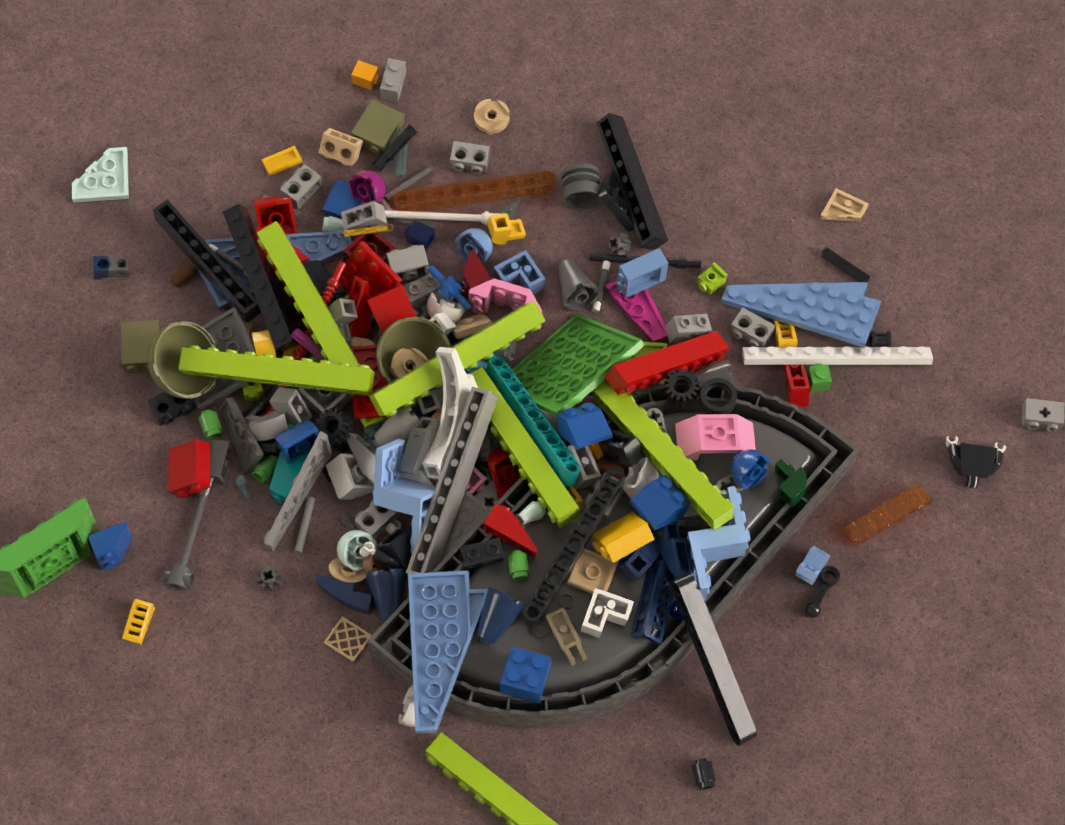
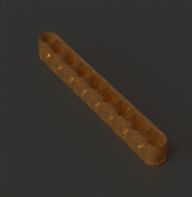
[393,171,556,212]

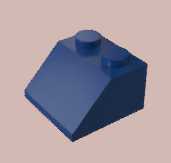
[557,403,613,449]
[275,420,319,464]
[630,475,691,530]
[88,521,132,570]

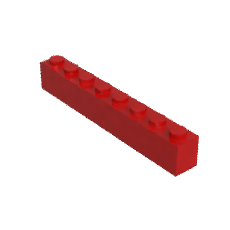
[605,331,730,395]

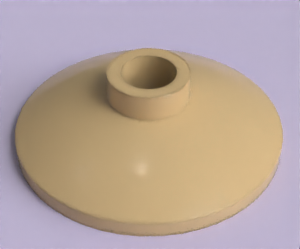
[329,558,368,583]

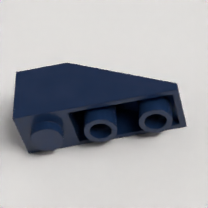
[617,529,661,581]

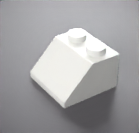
[326,454,374,500]

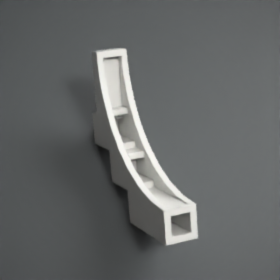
[422,347,478,479]

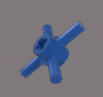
[427,265,472,310]

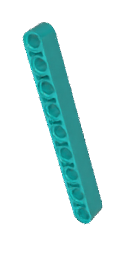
[485,355,581,487]

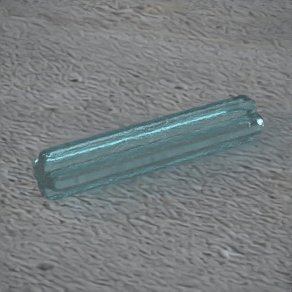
[396,128,408,178]

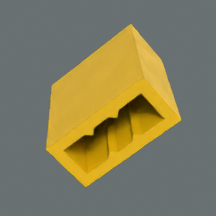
[592,512,654,563]

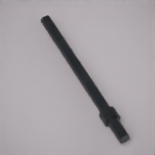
[589,253,701,269]

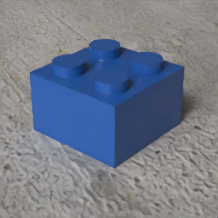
[500,647,551,704]

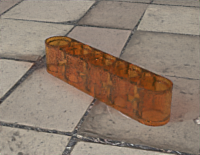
[843,484,932,547]

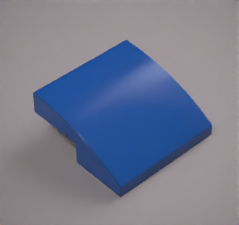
[321,180,362,218]

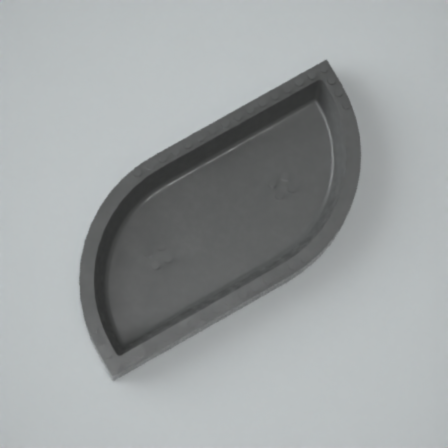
[368,382,860,728]

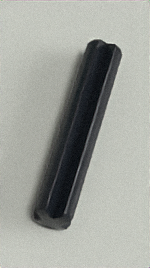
[821,247,870,283]

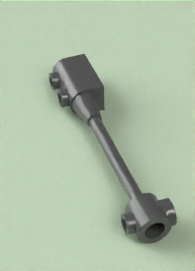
[164,440,234,591]

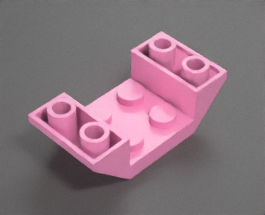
[469,279,542,330]
[675,414,756,461]

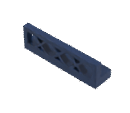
[630,560,676,644]

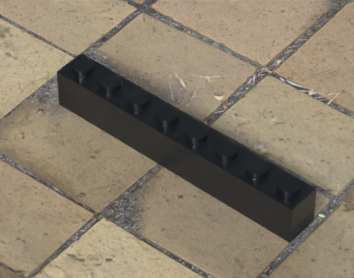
[596,113,668,249]
[153,199,261,323]
[223,204,299,352]

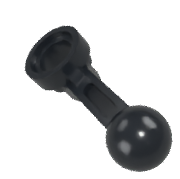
[805,566,840,618]

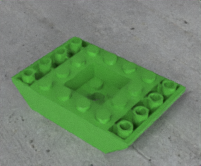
[0,497,98,598]

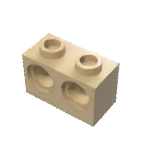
[318,128,363,166]

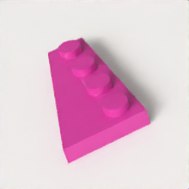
[605,281,668,343]

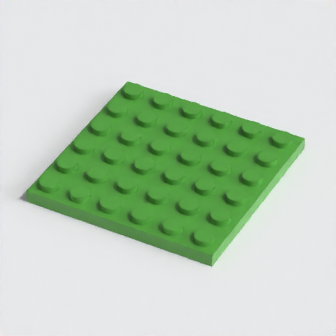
[511,314,644,417]

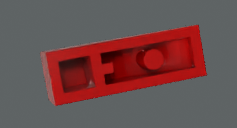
[348,276,372,338]
[783,365,810,407]
[483,504,538,559]

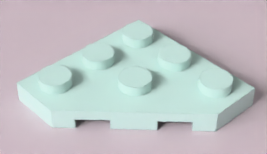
[72,147,129,203]

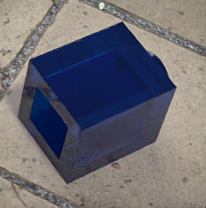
[405,220,435,252]

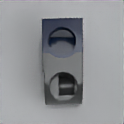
[93,256,129,280]

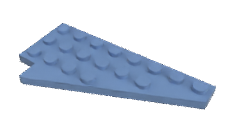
[197,231,353,310]
[721,282,881,348]
[408,570,488,733]

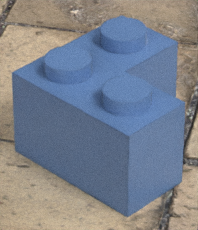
[494,250,545,295]

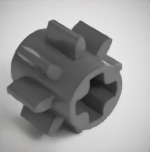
[608,232,631,255]
[256,566,281,591]

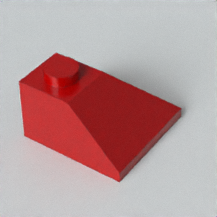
[253,196,298,234]
[488,446,521,499]

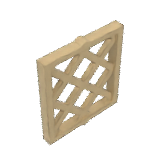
[324,616,372,662]

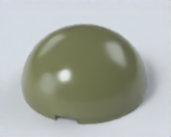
[376,317,451,391]
[147,321,217,399]

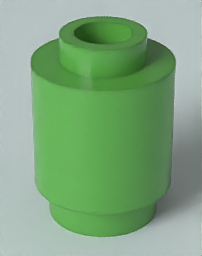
[198,410,222,440]
[507,550,530,581]

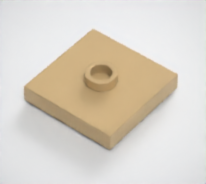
[451,313,492,339]
[567,549,619,594]

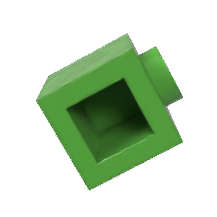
[807,363,832,393]

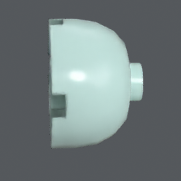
[337,530,377,571]

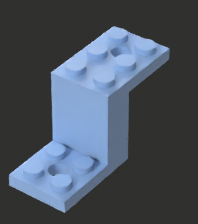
[373,439,436,553]
[687,486,750,601]

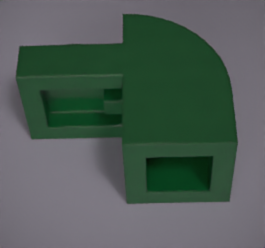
[775,459,807,508]

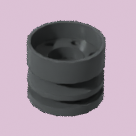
[561,163,602,209]

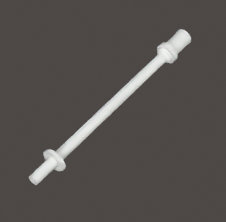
[385,210,505,226]

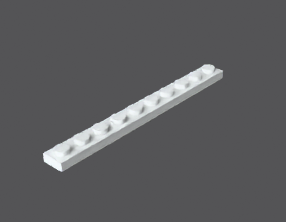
[742,346,933,365]

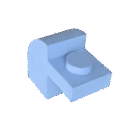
[796,546,831,585]

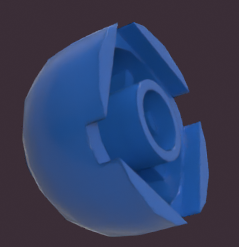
[731,449,770,490]

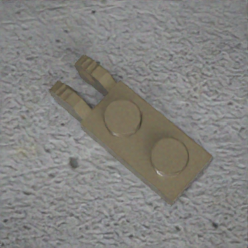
[545,607,587,666]

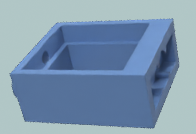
[616,248,668,298]

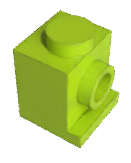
[697,262,727,295]
[242,382,264,401]

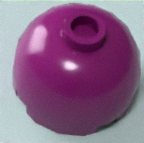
[349,170,386,205]

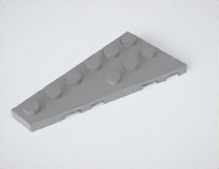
[264,431,332,551]

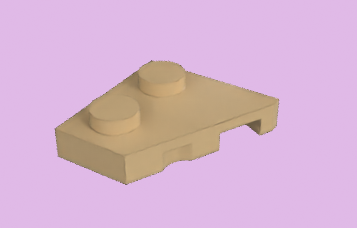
[820,188,869,221]

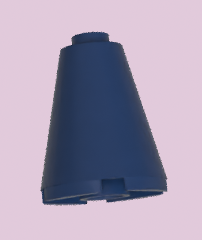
[366,569,405,621]
[477,587,526,646]

